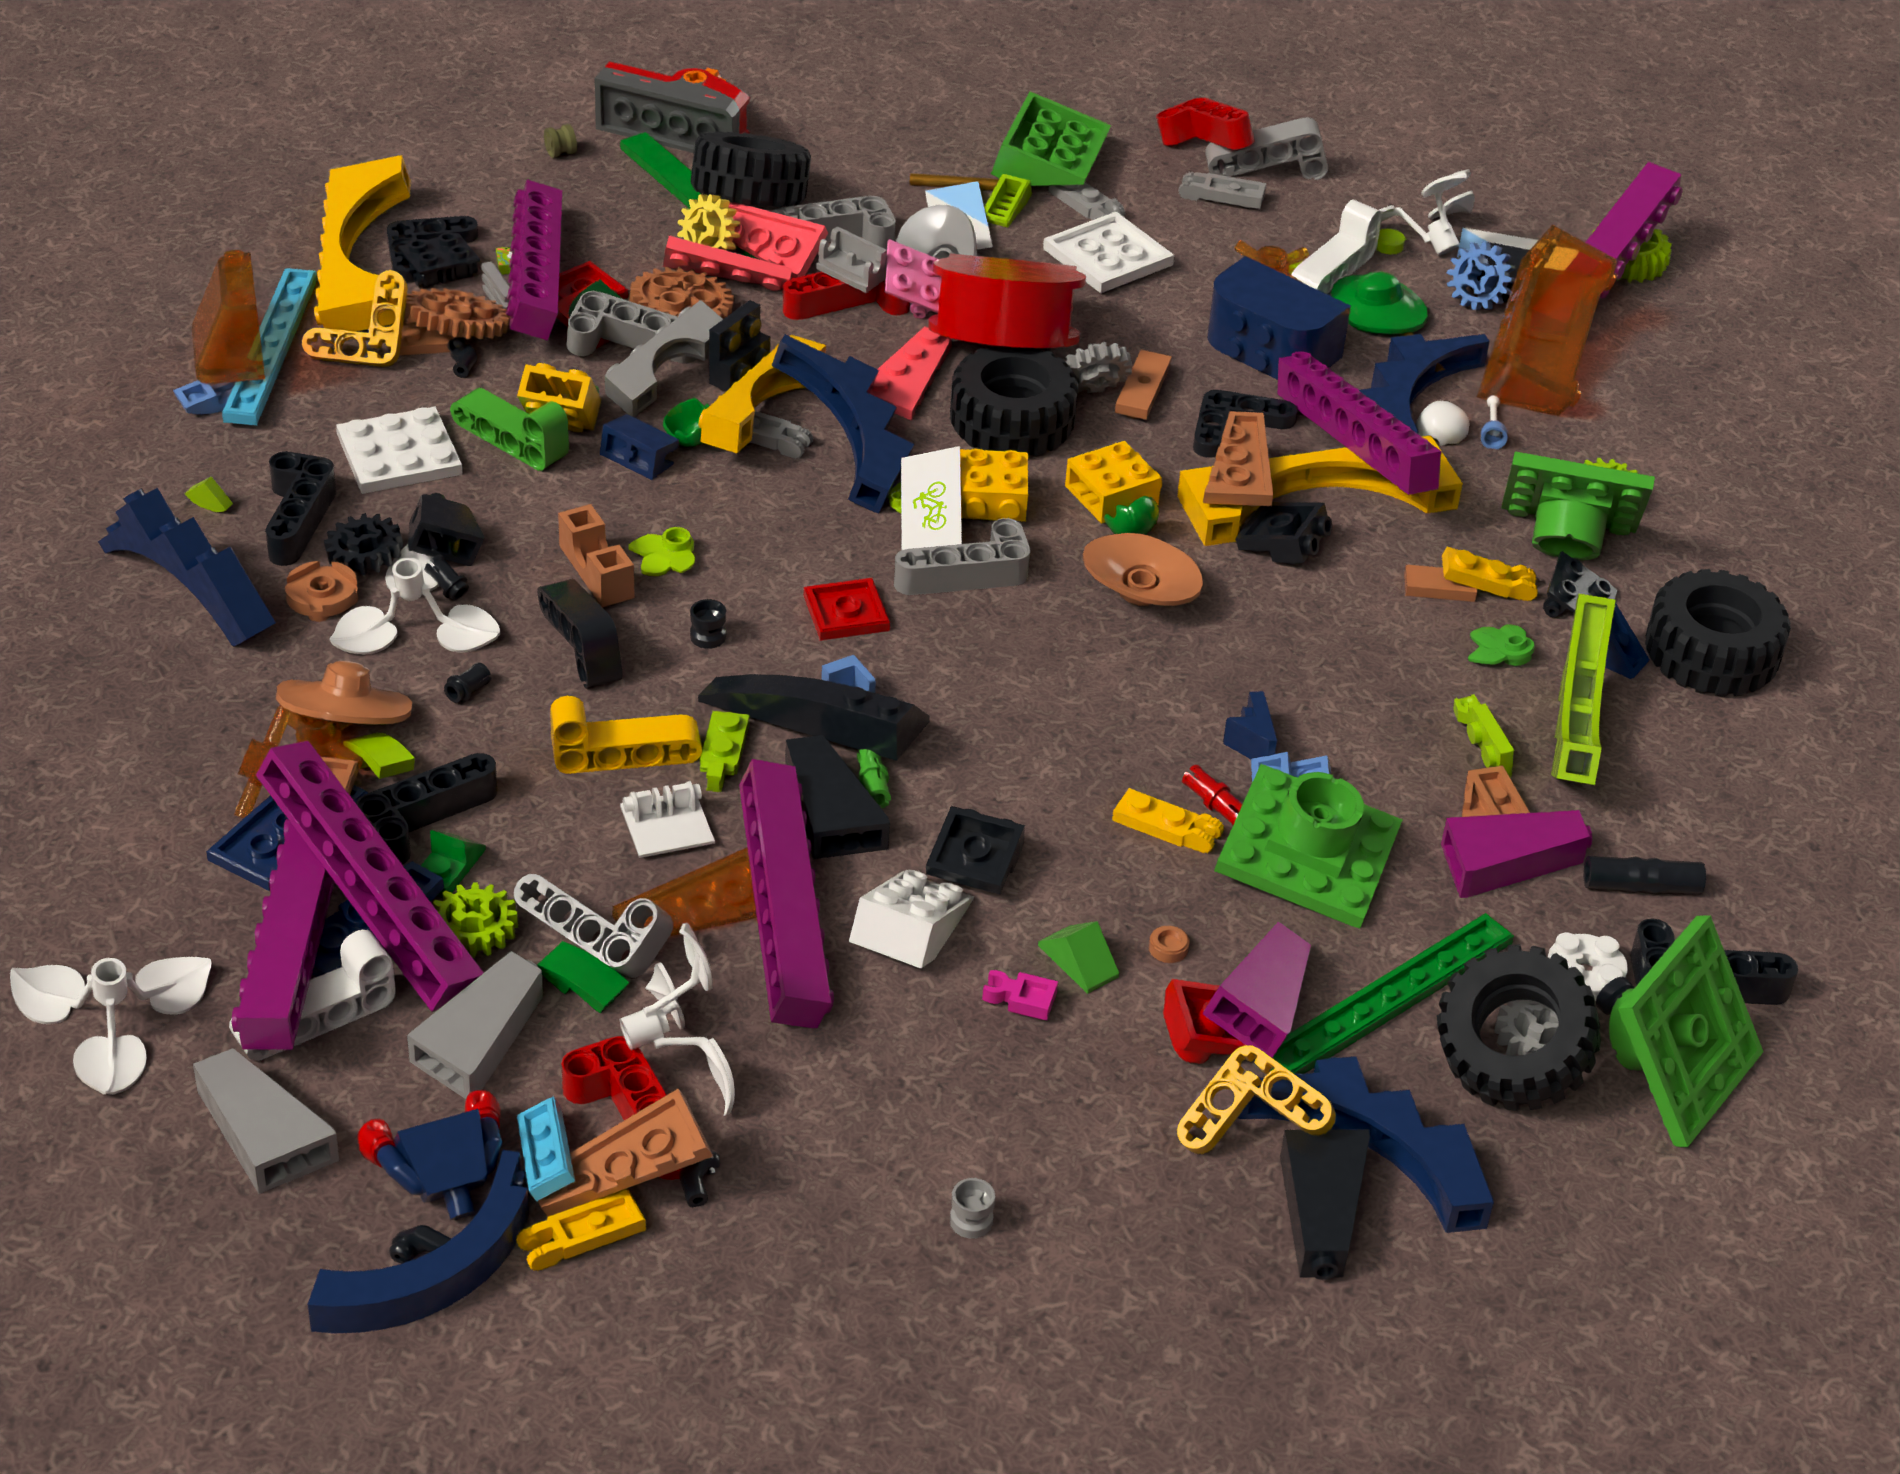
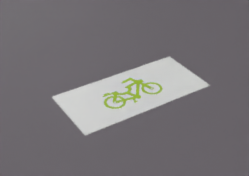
[901,446,962,550]

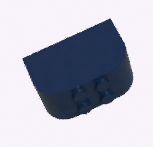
[1207,256,1351,380]

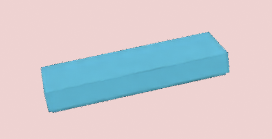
[517,1097,575,1201]

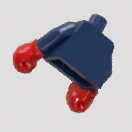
[357,1090,502,1220]

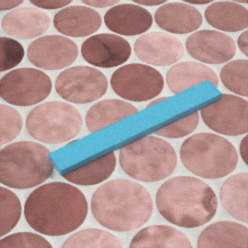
[222,268,317,425]

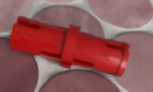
[1182,764,1243,826]

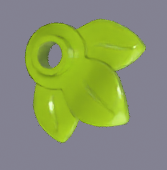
[628,527,695,576]

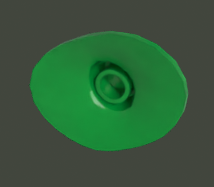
[1331,271,1428,334]

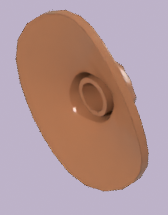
[1082,533,1203,606]
[276,661,412,724]

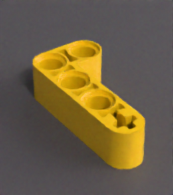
[550,696,702,774]

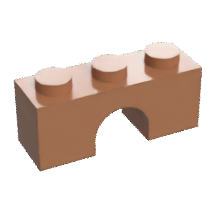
[558,504,635,607]

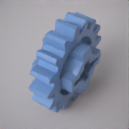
[1447,242,1516,310]

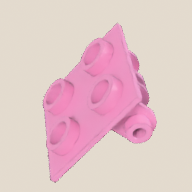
[885,239,942,318]

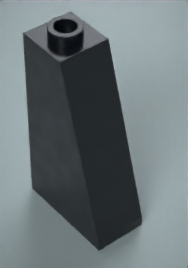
[785,735,890,860]
[1280,1129,1370,1280]

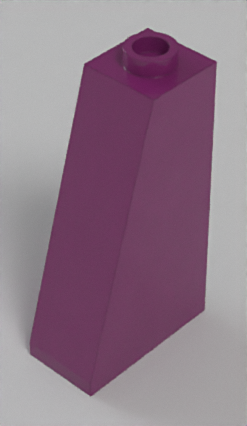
[1441,810,1592,898]
[1202,922,1311,1058]

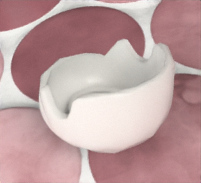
[1416,401,1470,446]

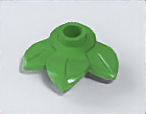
[1468,624,1535,666]

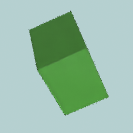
[1038,921,1119,994]

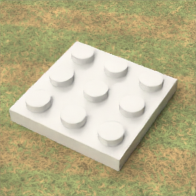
[1043,212,1174,293]
[336,406,463,494]

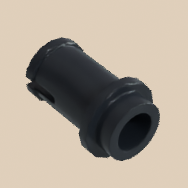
[424,555,469,601]
[444,662,491,703]

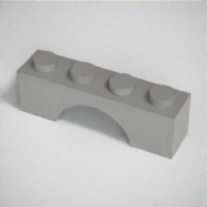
[605,300,723,417]

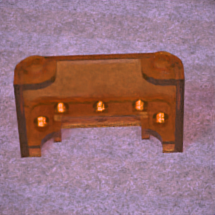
[192,250,265,384]

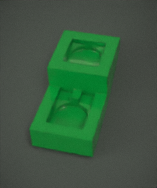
[537,941,629,1013]

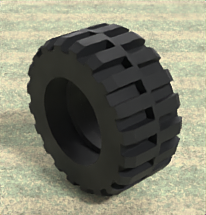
[690,132,811,207]
[950,345,1078,457]
[1645,569,1791,697]
[1437,944,1601,1111]

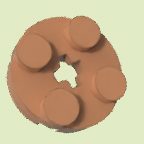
[285,561,359,622]

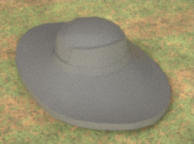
[896,205,977,259]

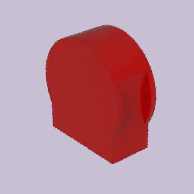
[928,253,1086,348]

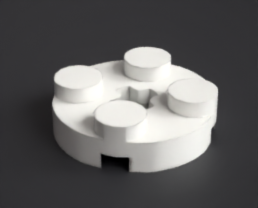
[1548,932,1628,1001]

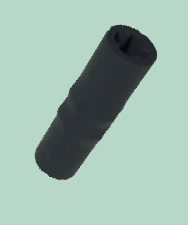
[1583,856,1706,894]

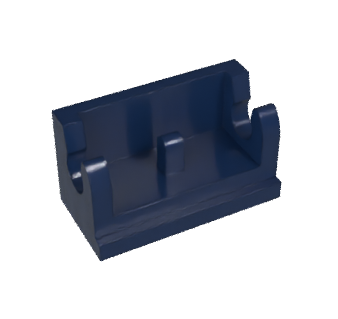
[600,414,679,480]

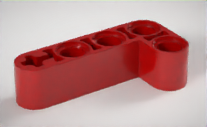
[1156,97,1255,150]
[783,263,911,320]
[561,1036,683,1180]

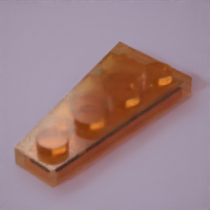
[612,847,757,936]

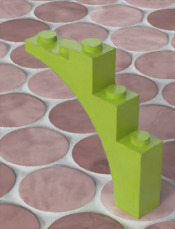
[1551,594,1616,785]

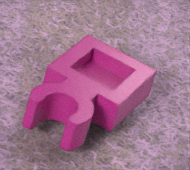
[982,970,1058,1021]

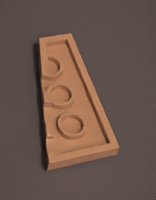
[1203,411,1273,507]
[538,1089,713,1217]

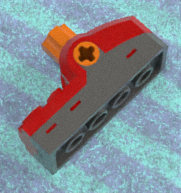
[594,61,750,153]

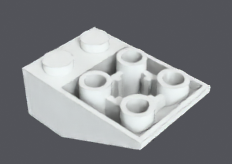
[849,870,974,968]

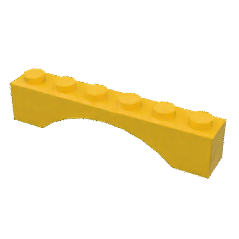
[699,335,826,453]

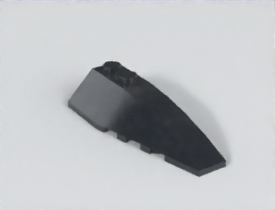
[698,674,930,761]

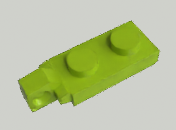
[1453,694,1514,778]
[700,711,749,792]

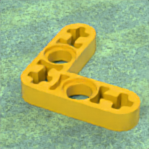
[302,270,408,367]
[1177,1045,1336,1154]

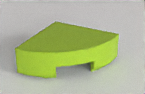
[184,476,233,512]

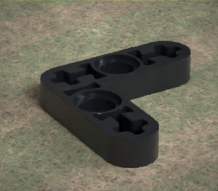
[387,216,478,283]
[1193,390,1297,458]

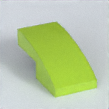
[343,732,415,779]

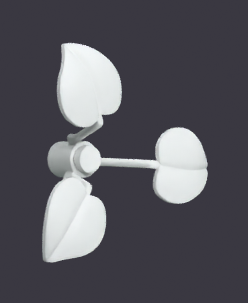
[1379,169,1475,256]
[330,544,500,655]
[620,923,735,1116]
[10,957,212,1095]

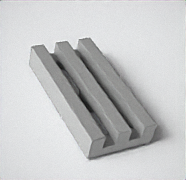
[481,261,511,318]

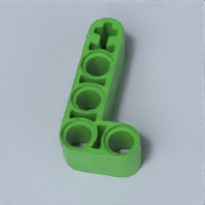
[450,388,569,471]

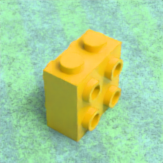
[517,363,601,432]
[1065,441,1162,524]
[960,449,1028,522]

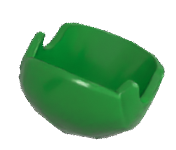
[663,398,710,447]
[1104,496,1159,535]

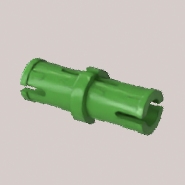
[857,749,891,809]

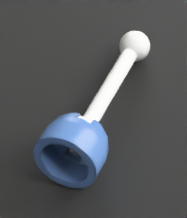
[1481,395,1508,449]

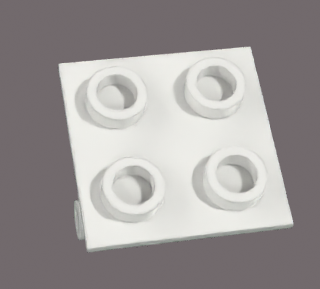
[620,781,715,858]

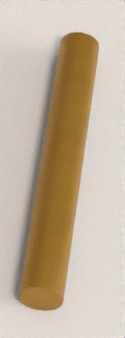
[910,173,999,191]

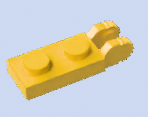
[1442,547,1538,601]
[1112,788,1224,854]
[516,1189,646,1271]

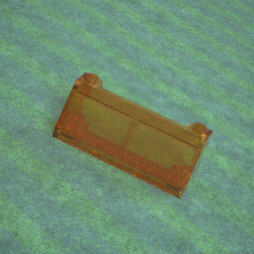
[1477,225,1618,416]

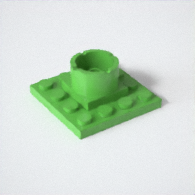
[1501,452,1655,560]
[1214,764,1403,928]
[1609,916,1764,1147]

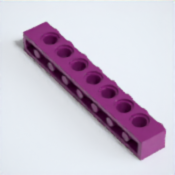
[506,179,562,341]
[1277,351,1441,495]
[256,741,484,1012]

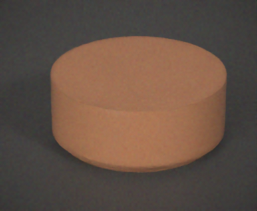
[1149,926,1190,963]

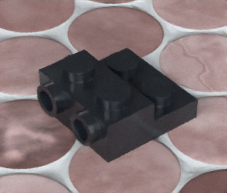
[709,300,771,391]
[1235,502,1332,565]
[926,806,1025,895]

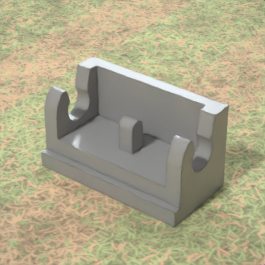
[816,226,887,293]

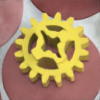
[677,194,740,251]

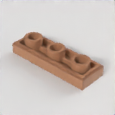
[1115,350,1172,420]

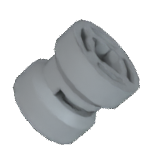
[950,1178,995,1239]

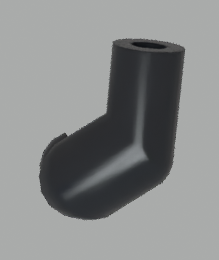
[447,337,478,378]
[679,1151,721,1208]
[389,1225,451,1264]

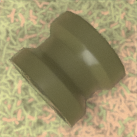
[544,124,577,158]

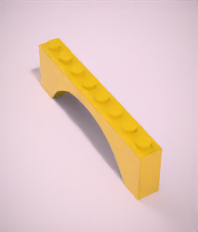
[314,155,411,332]
[1177,435,1463,546]

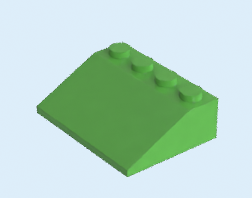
[991,92,1111,186]

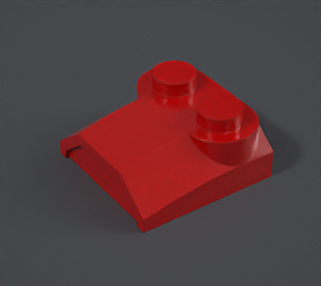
[1163,979,1245,1064]

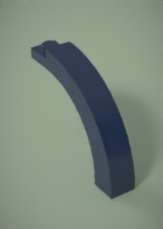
[308,1150,529,1333]

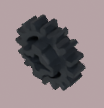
[324,513,404,576]

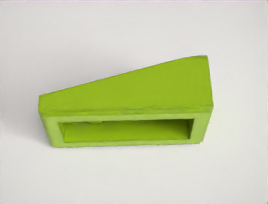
[984,174,1032,228]

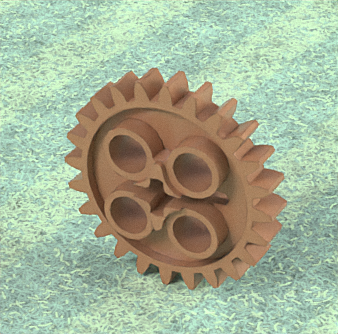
[629,267,734,319]
[404,288,510,339]

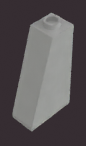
[407,951,543,1099]
[193,1048,339,1194]

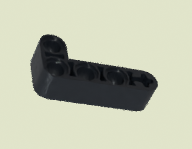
[265,451,336,566]
[537,579,623,689]
[356,753,498,865]
[1630,918,1798,1005]

